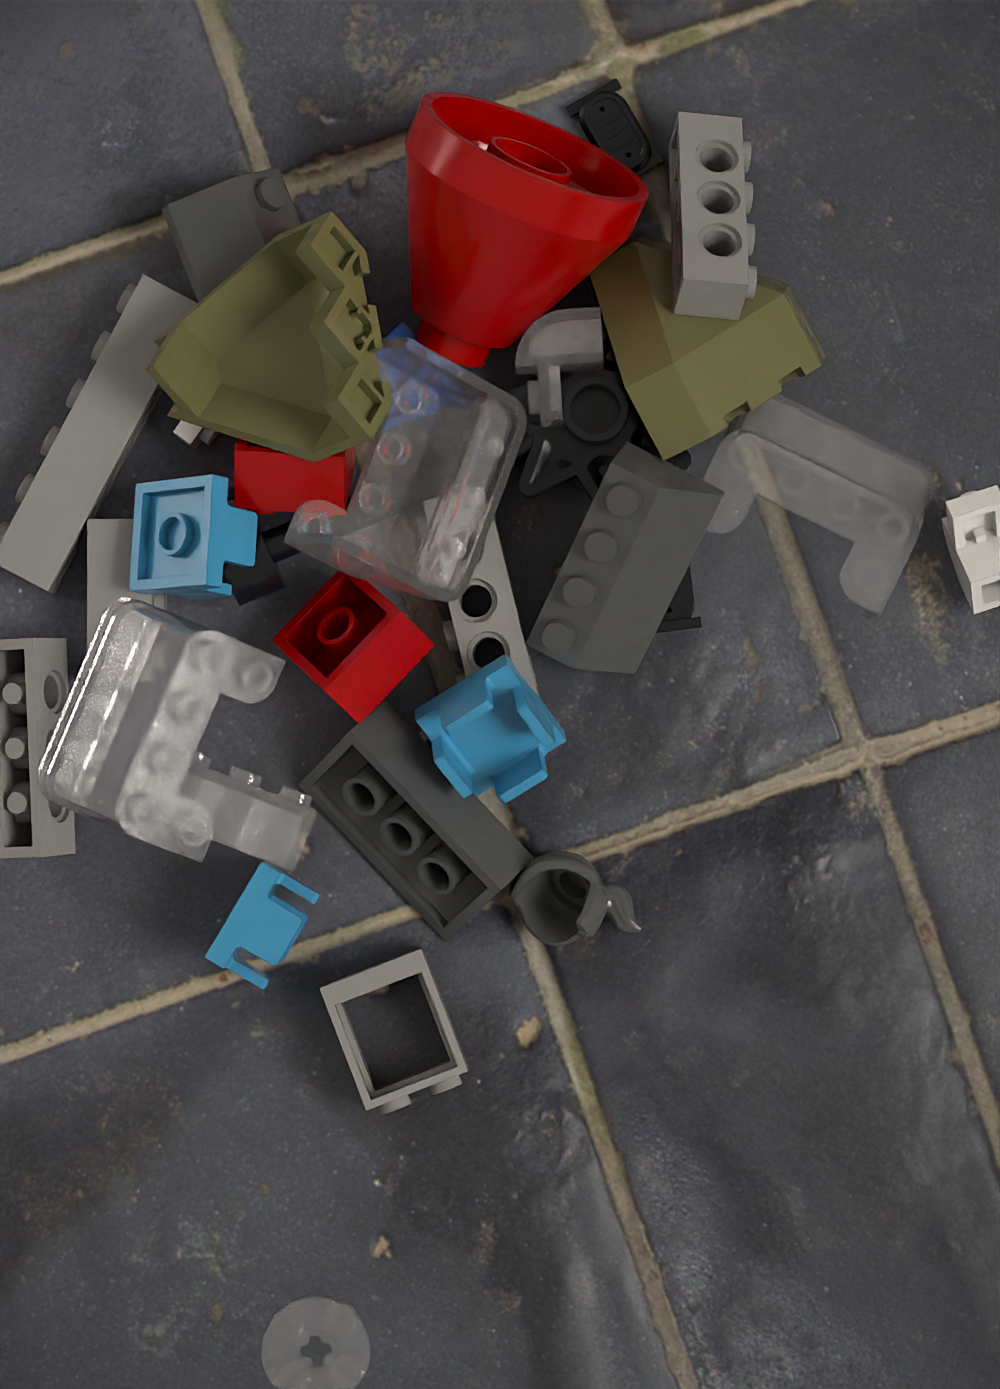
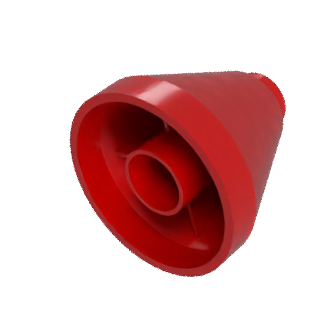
[405,92,649,367]

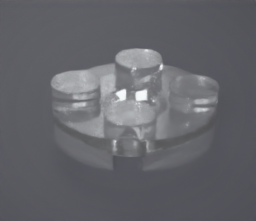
[261,1294,371,1389]

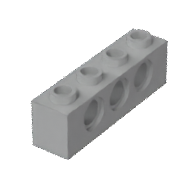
[669,111,757,320]
[417,486,540,698]
[0,638,76,858]

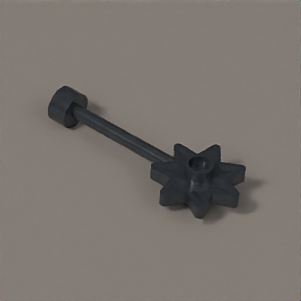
[223,322,692,606]

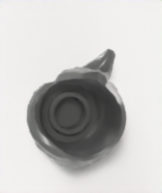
[509,851,642,946]

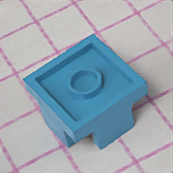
[129,474,258,599]
[414,654,567,804]
[205,860,322,990]

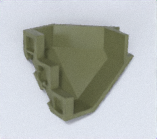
[146,211,393,462]
[590,233,826,461]

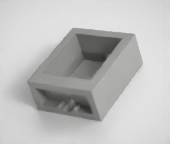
[319,947,469,1115]

